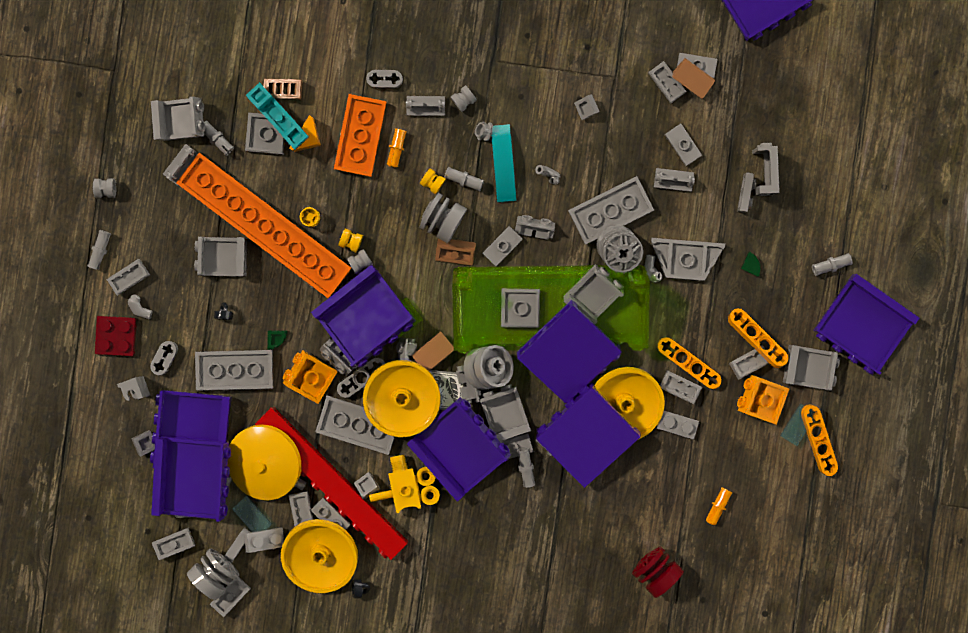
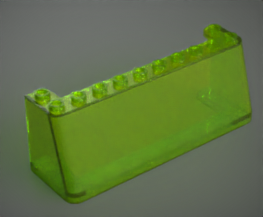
[452,265,650,353]

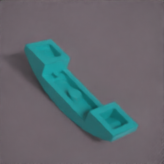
[246,83,309,150]
[491,124,516,202]

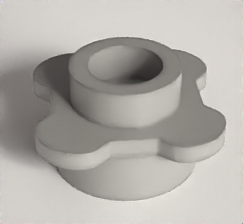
[475,122,493,141]

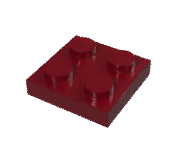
[95,316,137,356]

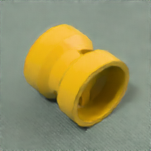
[419,168,446,195]
[300,207,321,227]
[338,228,363,253]

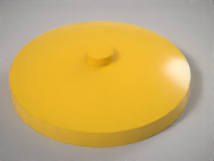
[363,360,440,437]
[594,367,665,439]
[227,425,301,500]
[281,519,358,593]

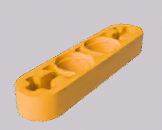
[728,308,788,368]
[657,337,721,389]
[801,404,838,476]

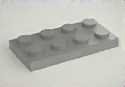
[568,176,654,245]
[195,350,274,390]
[316,395,394,455]

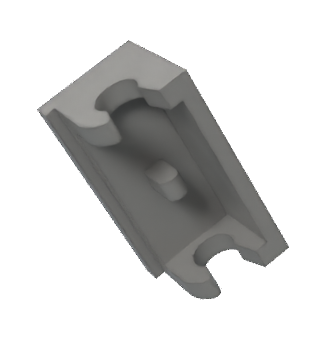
[117,376,151,401]

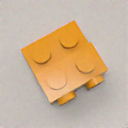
[283,350,338,404]
[737,375,789,425]

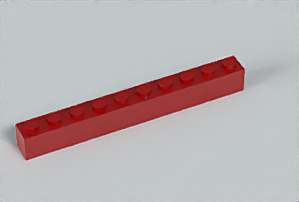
[255,406,408,560]

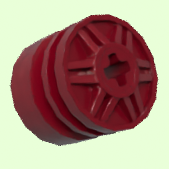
[632,546,684,598]

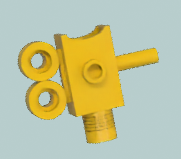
[369,455,440,513]

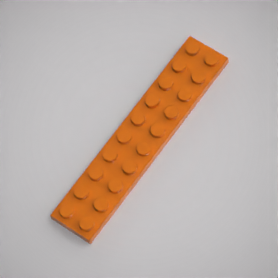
[176,153,352,298]

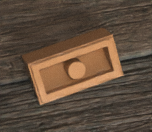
[672,58,715,99]
[435,239,476,266]
[412,332,455,371]

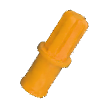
[387,129,407,168]
[706,487,732,525]

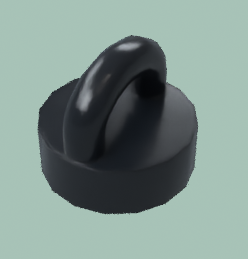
[214,302,233,320]
[352,579,370,599]

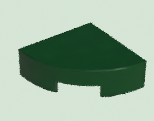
[740,252,760,277]
[268,330,288,350]

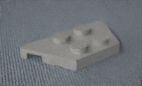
[651,238,725,281]

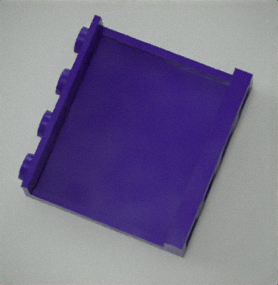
[722,0,813,41]
[311,265,416,368]
[813,274,920,376]
[517,300,622,403]
[536,383,641,488]
[150,390,231,468]
[407,397,511,502]
[151,436,231,522]

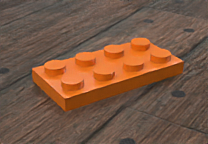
[334,94,387,177]

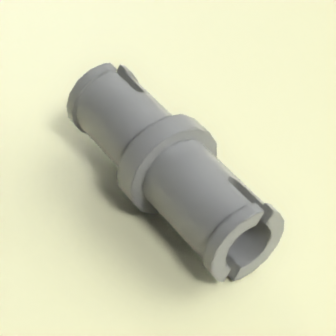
[204,121,234,156]
[444,167,484,191]
[87,230,111,270]
[812,253,853,276]
[517,447,535,488]

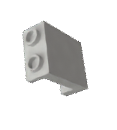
[151,96,205,141]
[752,143,780,196]
[194,237,247,276]
[564,264,624,324]
[783,345,840,391]
[480,384,531,441]

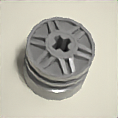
[419,193,467,244]
[596,225,643,273]
[187,548,239,600]

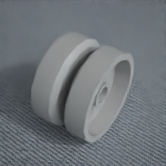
[463,345,514,390]

